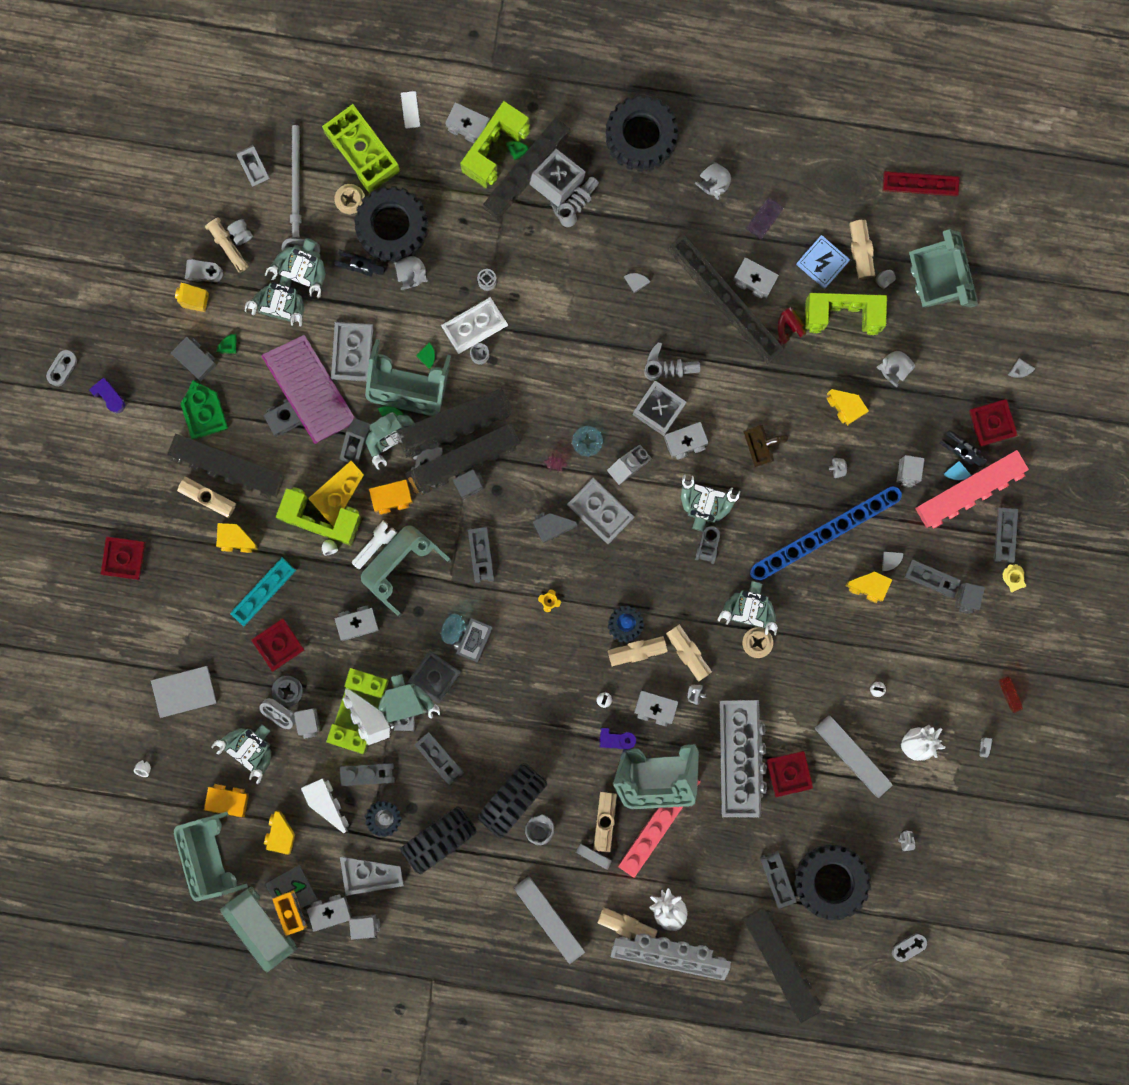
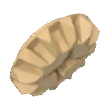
[334,184,365,215]
[742,627,773,658]

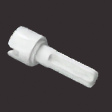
[352,520,397,569]

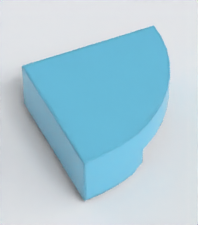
[944,461,971,480]

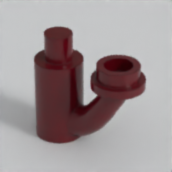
[776,307,806,346]

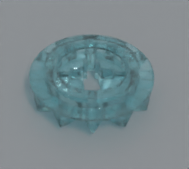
[572,426,603,457]
[441,614,465,645]

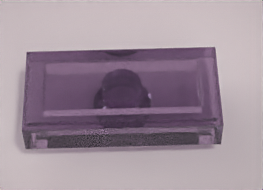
[746,197,784,240]

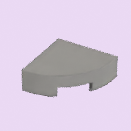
[624,273,650,293]
[1008,358,1035,378]
[882,552,903,571]
[979,738,992,758]

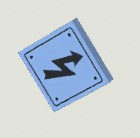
[796,235,850,289]

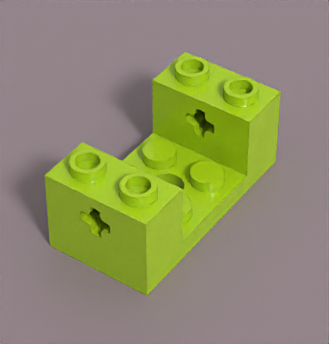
[460,101,530,189]
[322,104,400,194]
[805,293,887,335]
[276,487,362,546]
[326,668,389,754]

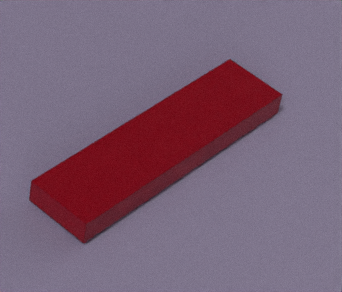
[882,171,960,196]

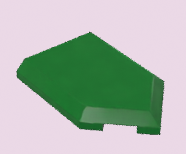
[180,380,228,440]

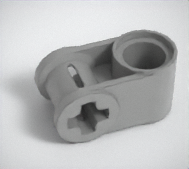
[185,259,223,282]

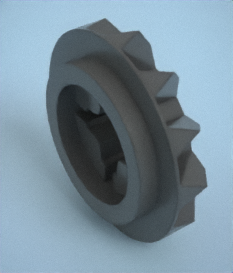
[272,676,303,707]

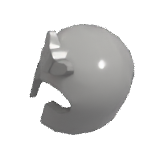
[695,162,731,200]
[394,256,429,290]
[877,351,915,387]

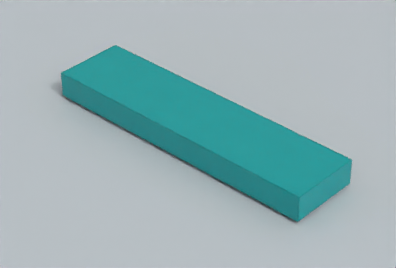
[230,557,297,627]

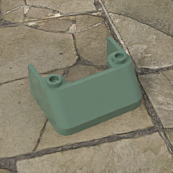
[365,339,451,416]
[361,526,451,617]
[174,812,248,901]
[220,886,298,972]

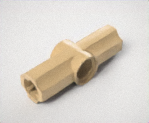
[849,220,875,279]
[177,477,236,518]
[666,624,712,681]
[608,636,668,666]
[593,792,617,852]
[597,908,658,939]

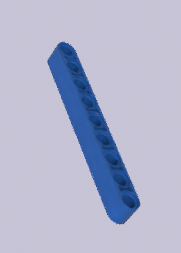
[750,487,902,581]

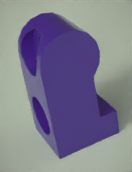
[89,378,125,414]
[599,728,636,749]

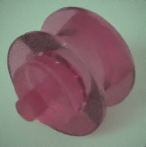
[544,453,567,474]

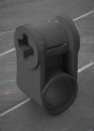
[695,526,720,564]

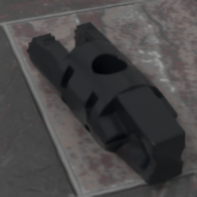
[334,249,385,277]
[939,430,987,468]

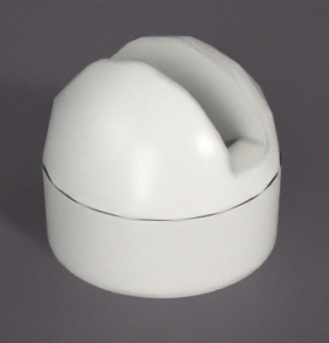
[322,540,338,556]
[870,682,886,697]
[597,692,612,708]
[134,761,151,777]

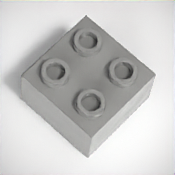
[530,149,585,207]
[633,381,687,436]

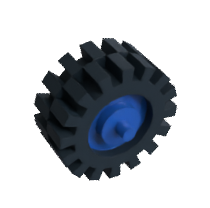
[608,606,644,643]

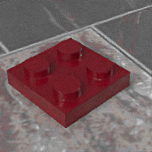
[969,399,1018,447]
[100,537,145,580]
[251,618,305,672]
[766,751,813,797]

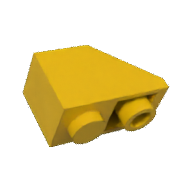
[175,283,209,312]
[827,389,869,426]
[216,523,257,553]
[846,572,892,603]
[264,811,295,855]

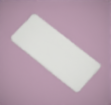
[401,91,420,128]

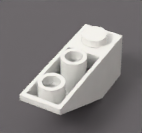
[343,688,390,745]
[301,778,349,833]

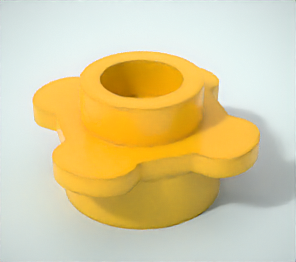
[538,590,561,612]

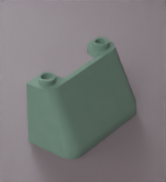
[613,745,699,809]

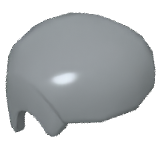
[525,814,554,845]

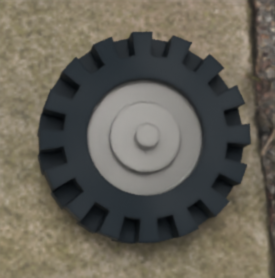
[365,801,402,837]

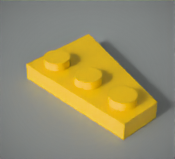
[308,461,364,527]

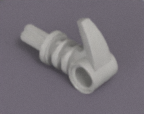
[550,177,599,227]
[644,342,700,381]

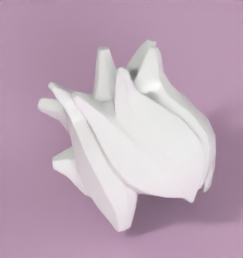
[901,725,946,761]
[649,888,688,931]

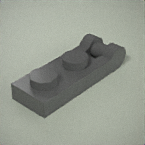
[994,508,1018,563]
[468,527,494,583]
[904,560,961,599]
[414,732,464,785]
[340,763,395,786]
[759,850,796,909]

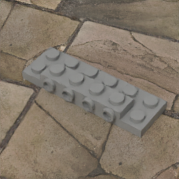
[720,700,767,817]
[610,934,731,980]

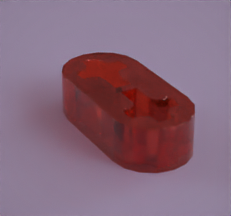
[999,676,1023,713]

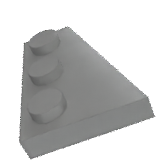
[340,857,404,896]

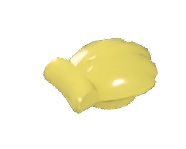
[1003,564,1026,592]

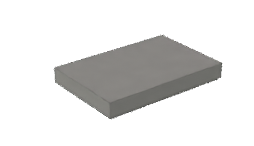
[331,322,373,381]
[567,477,634,544]
[151,666,217,718]

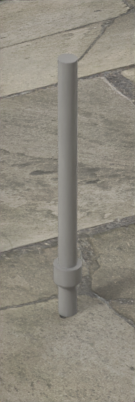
[290,125,301,238]

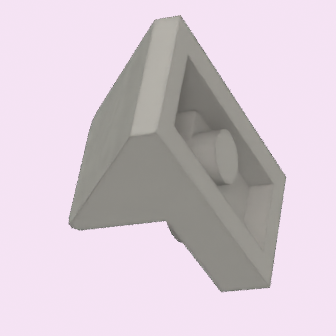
[236,145,269,187]

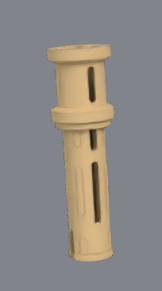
[205,218,249,273]

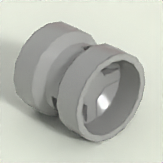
[227,219,253,245]
[477,269,497,291]
[470,343,489,365]

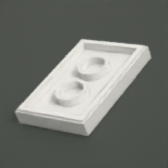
[441,297,508,354]

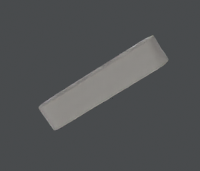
[815,715,893,798]
[513,876,586,964]

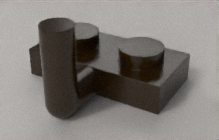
[743,425,788,467]

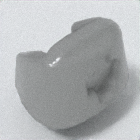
[875,270,896,289]
[829,458,847,478]
[688,685,706,705]
[898,831,915,851]

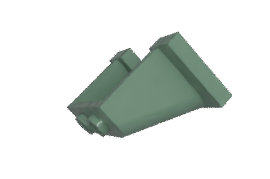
[909,229,979,308]

